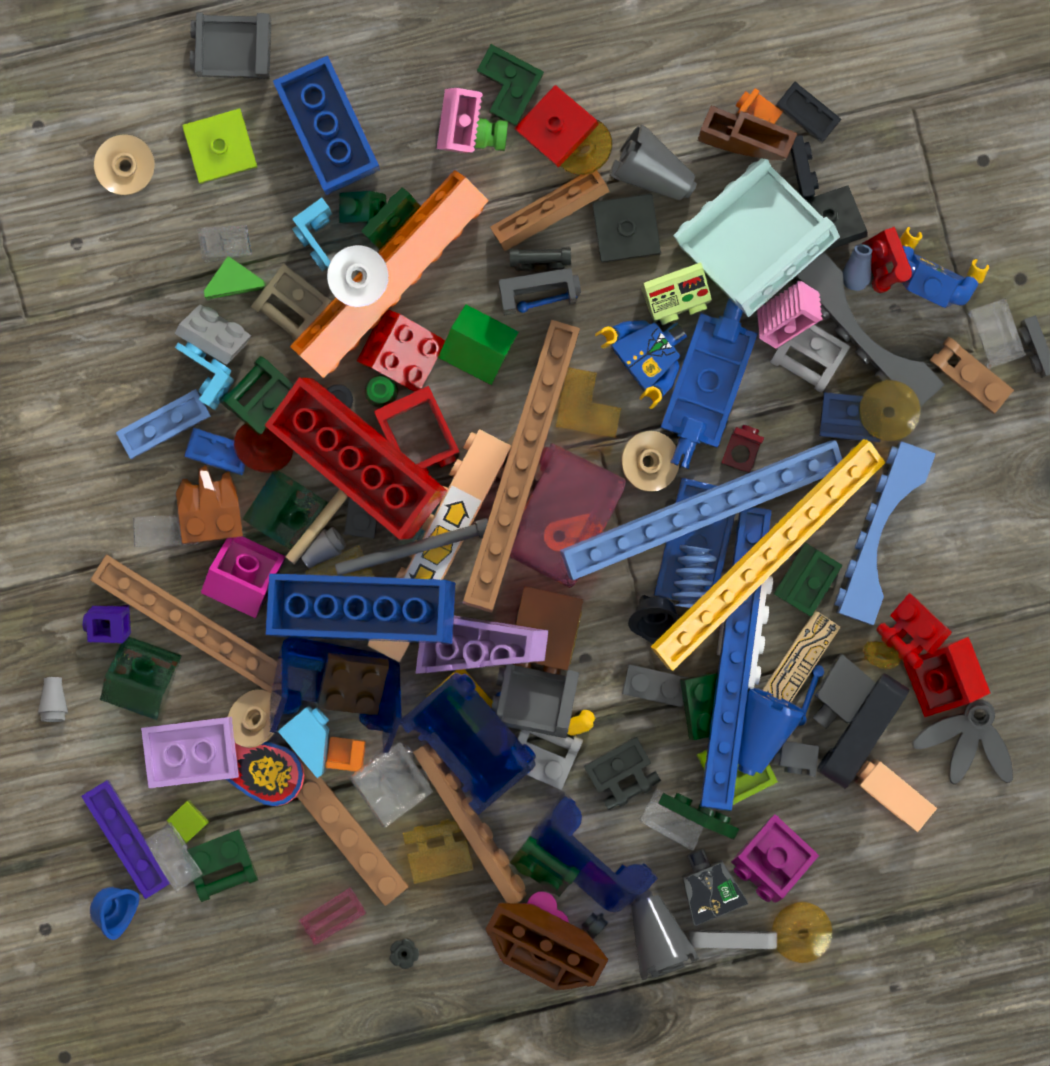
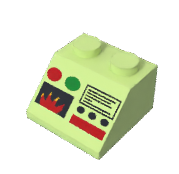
[641,262,712,325]

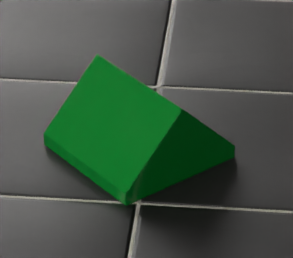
[438,304,519,386]

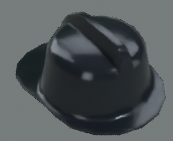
[628,595,681,644]

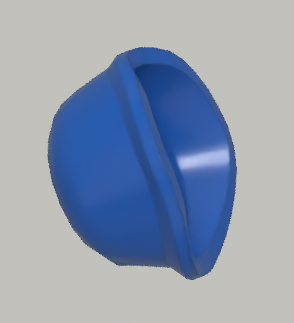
[90,887,140,940]

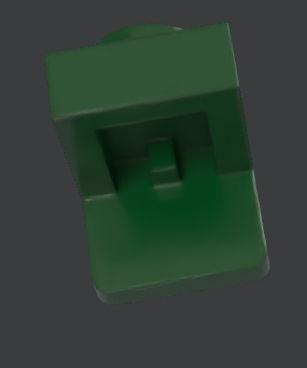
[339,191,387,224]

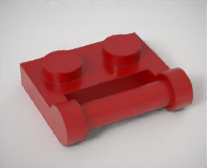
[861,226,912,293]

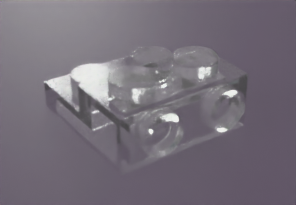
[349,742,433,827]

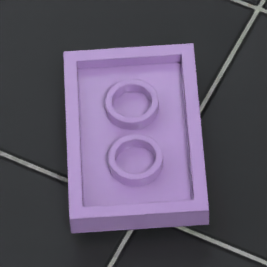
[141,717,239,788]

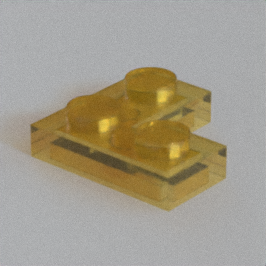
[556,367,621,438]

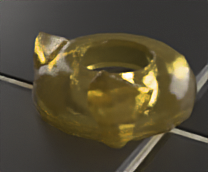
[863,641,901,669]

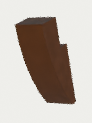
[697,105,797,161]

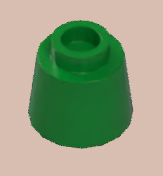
[364,374,398,408]

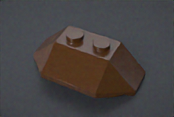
[485,903,608,990]

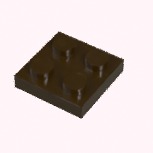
[317,652,389,715]

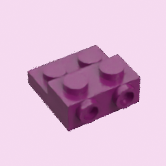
[731,814,819,903]

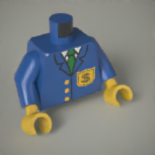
[900,227,989,308]
[595,320,687,409]

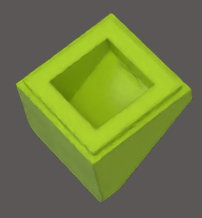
[166,800,209,843]

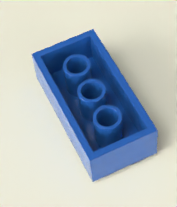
[273,55,380,195]

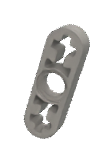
[689,930,777,949]

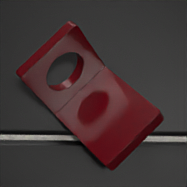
[722,425,765,473]

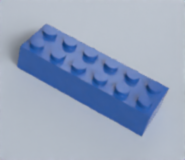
[266,574,456,644]

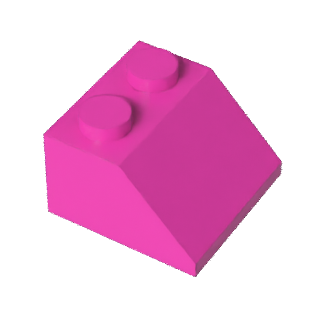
[201,537,286,618]

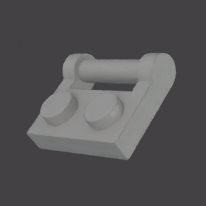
[770,325,850,393]
[506,730,583,790]

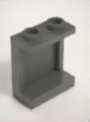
[190,12,271,79]
[499,268,581,316]
[491,664,579,738]

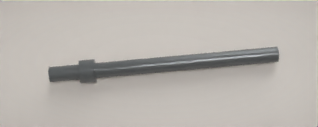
[335,518,488,576]

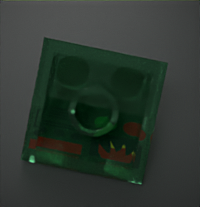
[243,468,329,550]
[100,637,182,720]

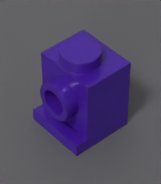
[82,605,131,643]

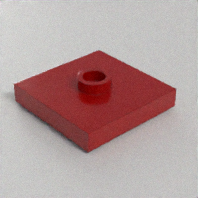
[514,85,599,168]

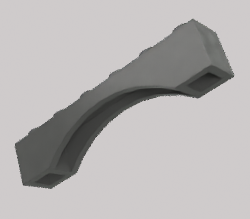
[794,252,944,411]

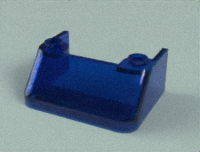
[270,637,402,754]

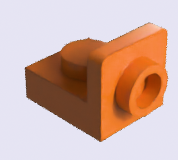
[735,88,783,124]

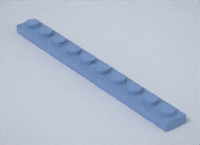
[560,440,842,580]

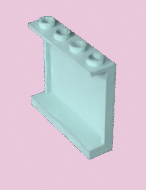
[674,158,840,317]

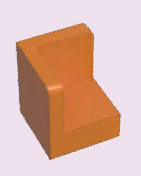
[325,737,366,772]

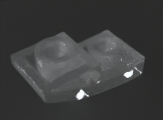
[133,515,199,547]
[145,822,203,892]

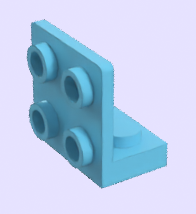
[292,198,332,271]
[175,342,235,410]

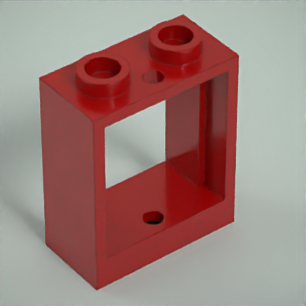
[374,386,460,474]

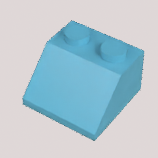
[278,706,330,778]

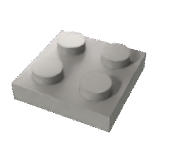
[174,305,251,365]

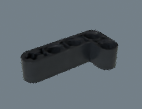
[816,673,910,789]

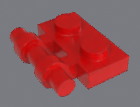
[876,593,952,669]

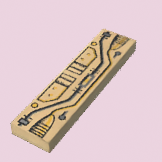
[762,610,841,702]

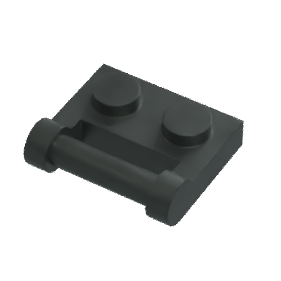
[510,247,571,271]

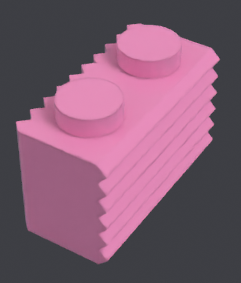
[437,88,483,153]
[757,281,823,349]

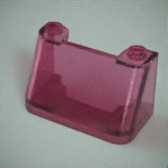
[509,443,626,588]

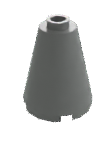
[610,125,697,201]
[631,892,699,980]

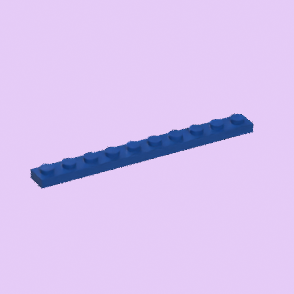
[700,507,772,811]

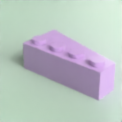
[416,615,548,674]

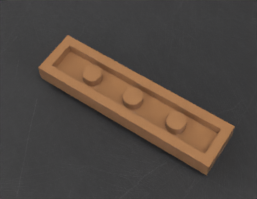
[490,167,610,251]

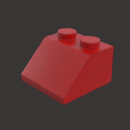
[903,637,991,717]

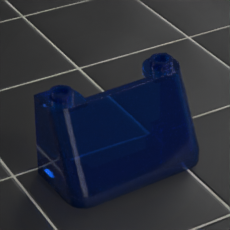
[399,673,536,815]
[531,792,658,912]

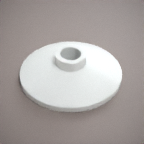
[327,245,388,307]

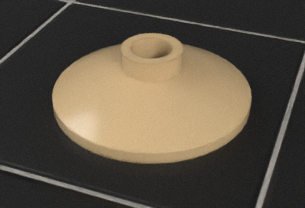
[94,135,155,195]
[621,431,680,491]
[228,690,281,748]

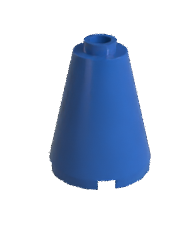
[737,688,805,776]

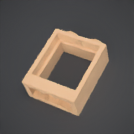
[855,759,937,832]

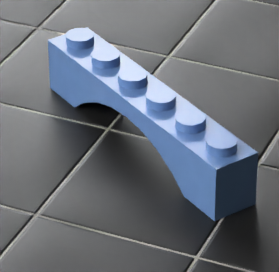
[834,441,935,625]

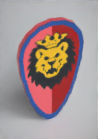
[226,742,305,806]

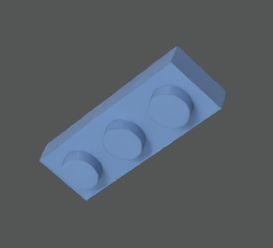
[116,389,211,459]

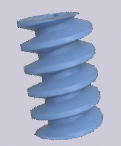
[672,545,717,608]

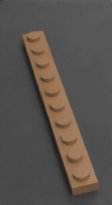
[463,320,580,613]

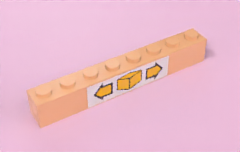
[367,429,512,662]

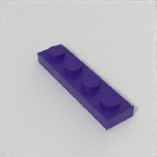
[81,780,172,899]

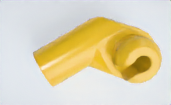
[567,710,595,736]

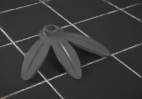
[912,699,1013,784]

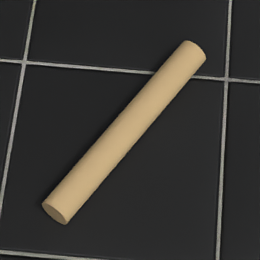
[285,489,349,565]

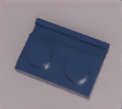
[819,392,885,442]

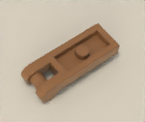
[929,337,1014,414]

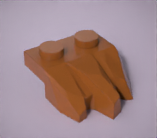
[176,465,243,544]

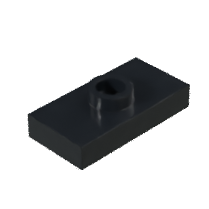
[775,81,842,144]

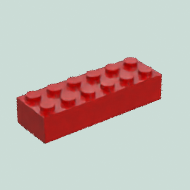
[265,377,448,540]

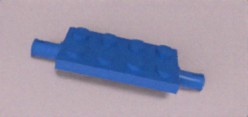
[660,298,758,469]

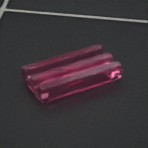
[299,887,367,945]

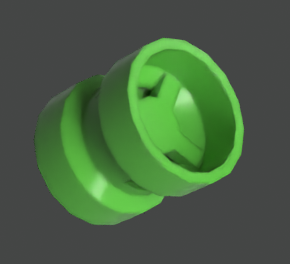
[475,118,508,151]

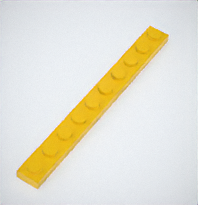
[651,439,885,671]

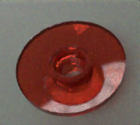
[233,424,294,473]

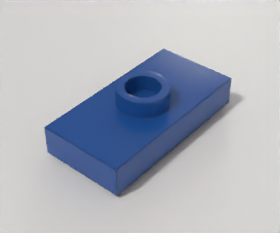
[184,428,251,475]

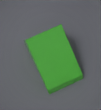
[204,256,266,300]

